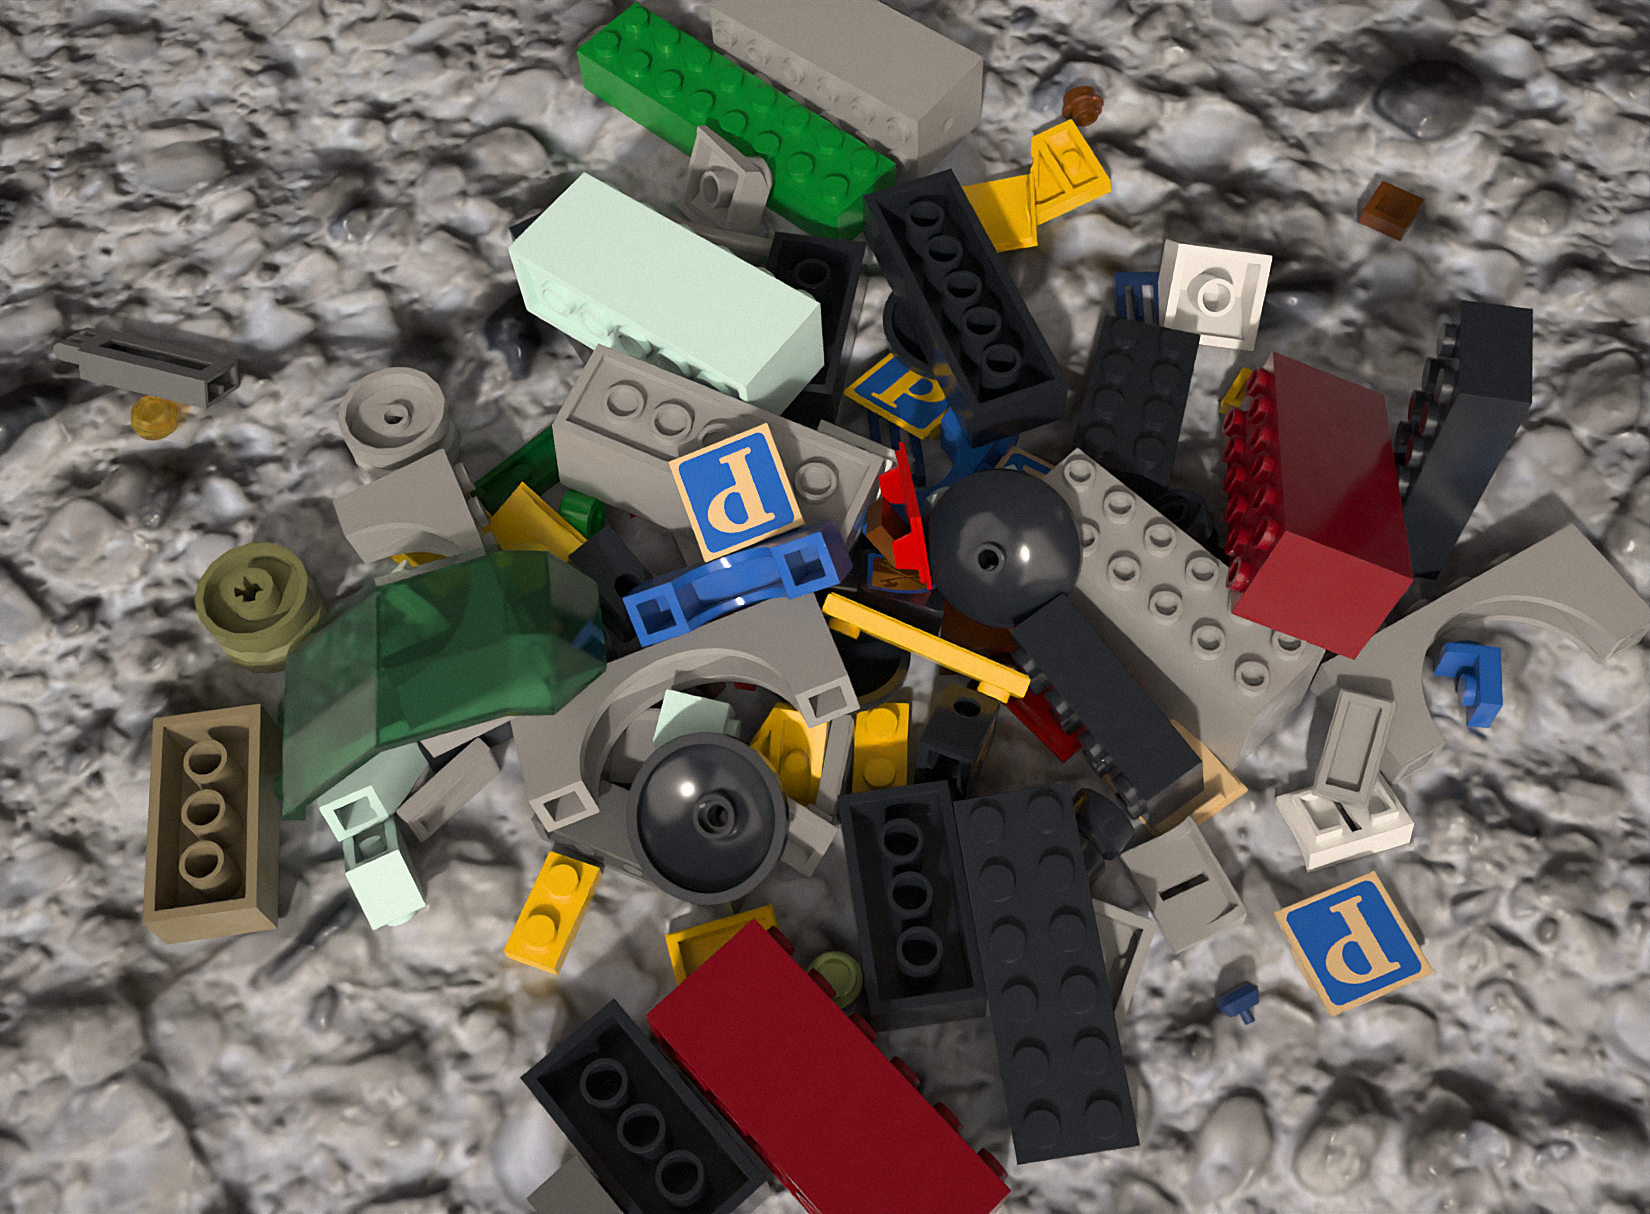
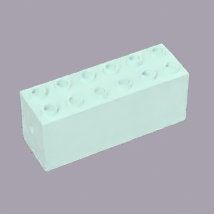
[508,172,824,416]

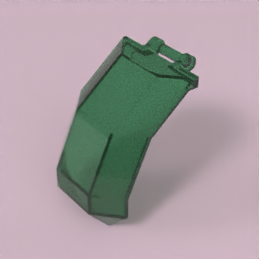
[274,543,607,821]

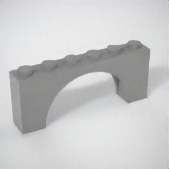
[333,448,554,758]
[1310,523,1650,788]
[510,592,860,833]

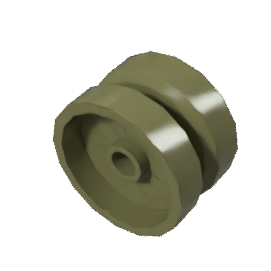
[194,542,329,673]

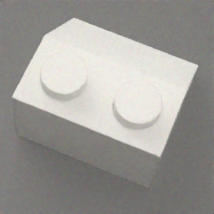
[1158,238,1273,351]

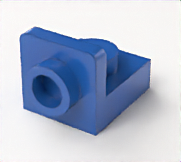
[1434,640,1503,728]

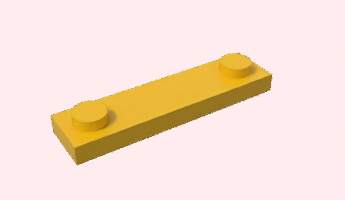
[821,592,1031,704]

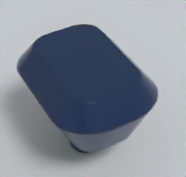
[1215,981,1260,1025]

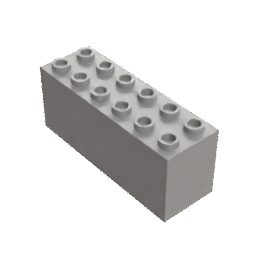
[709,0,984,181]
[552,343,884,593]
[1041,448,1326,772]

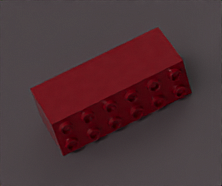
[1221,351,1414,660]
[645,918,1012,1214]

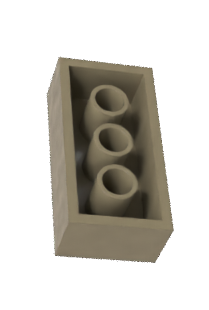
[142,703,281,944]

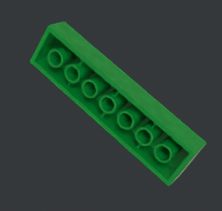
[576,2,896,241]

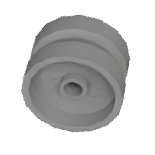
[337,367,460,483]

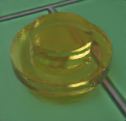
[131,395,181,440]

